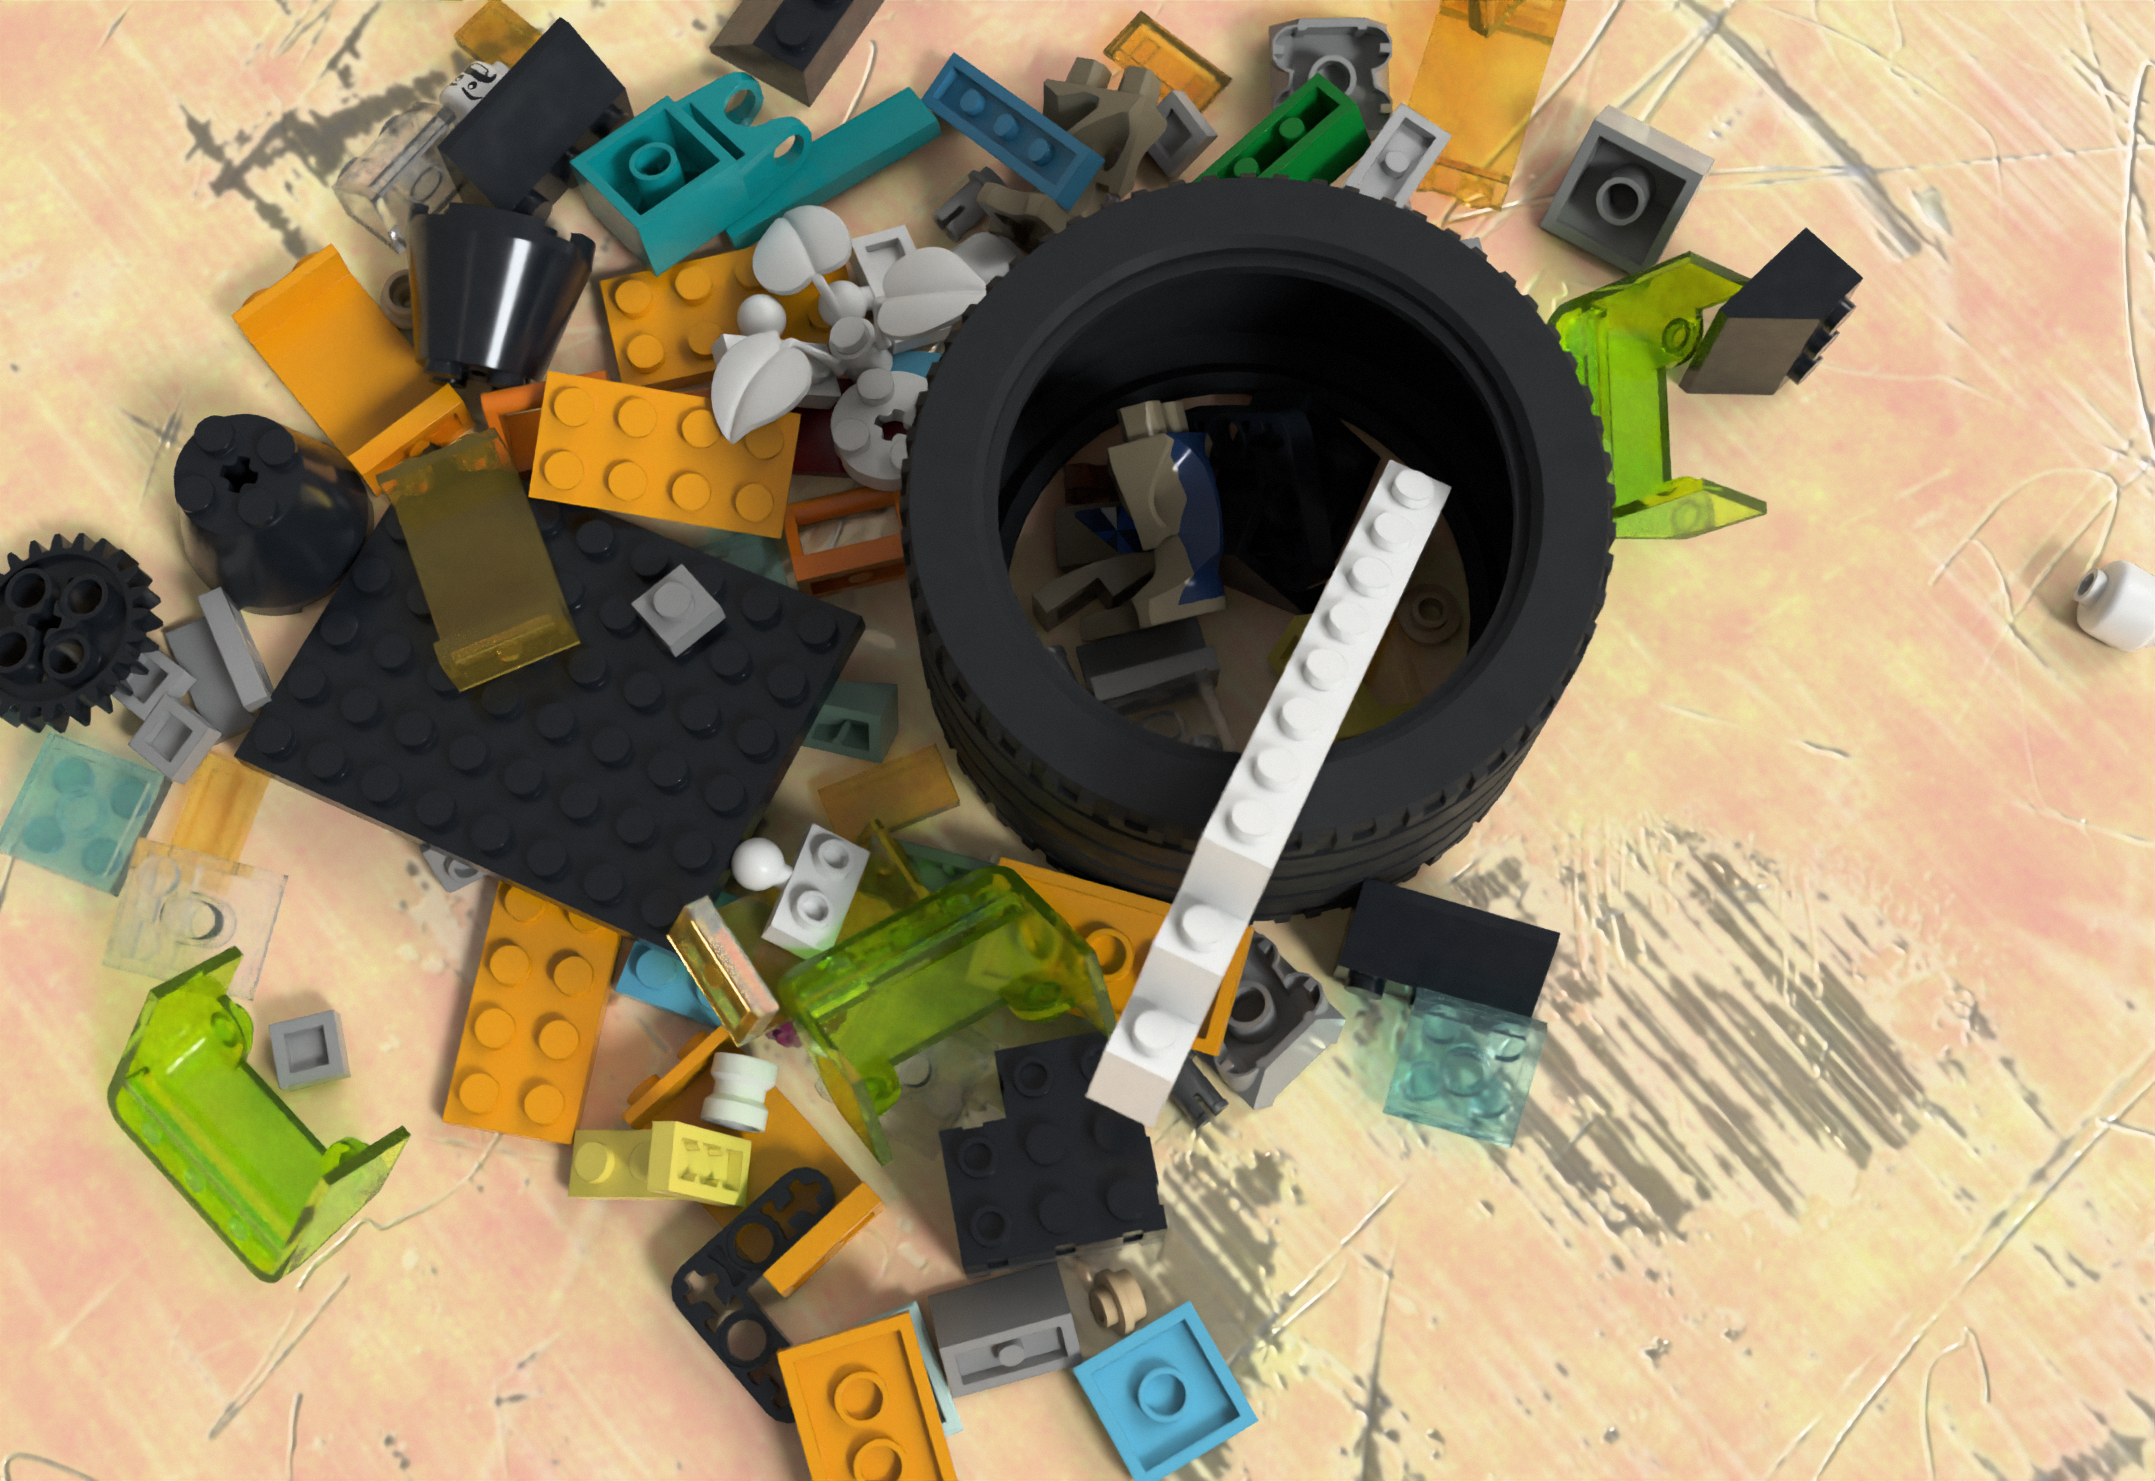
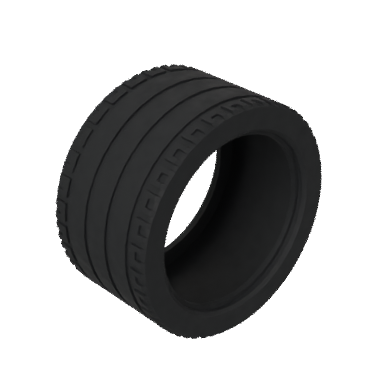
[899,173,1616,925]

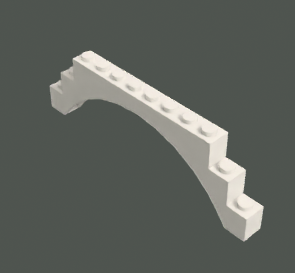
[1086,460,1452,1128]

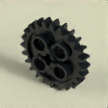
[0,533,163,733]

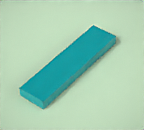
[722,87,942,251]

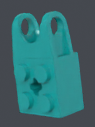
[569,72,812,277]

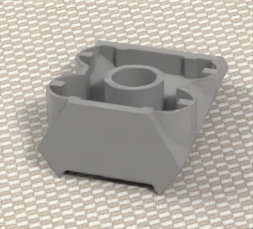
[1269,17,1393,142]
[1194,924,1346,1110]

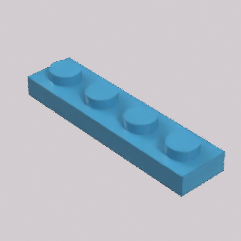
[921,52,1105,211]

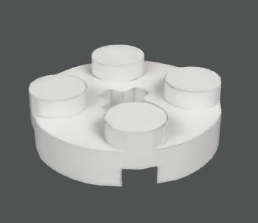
[830,368,928,492]

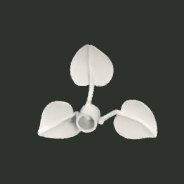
[711,205,987,445]

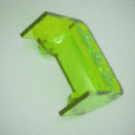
[1547,251,1767,540]
[778,866,1117,1166]
[107,945,411,1284]

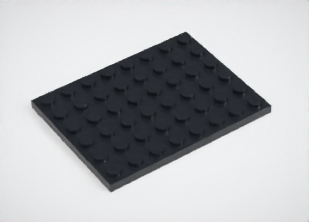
[234,442,866,962]

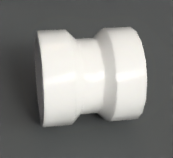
[700,1052,779,1133]

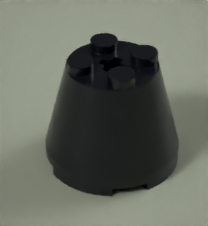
[405,202,596,391]
[174,414,375,616]

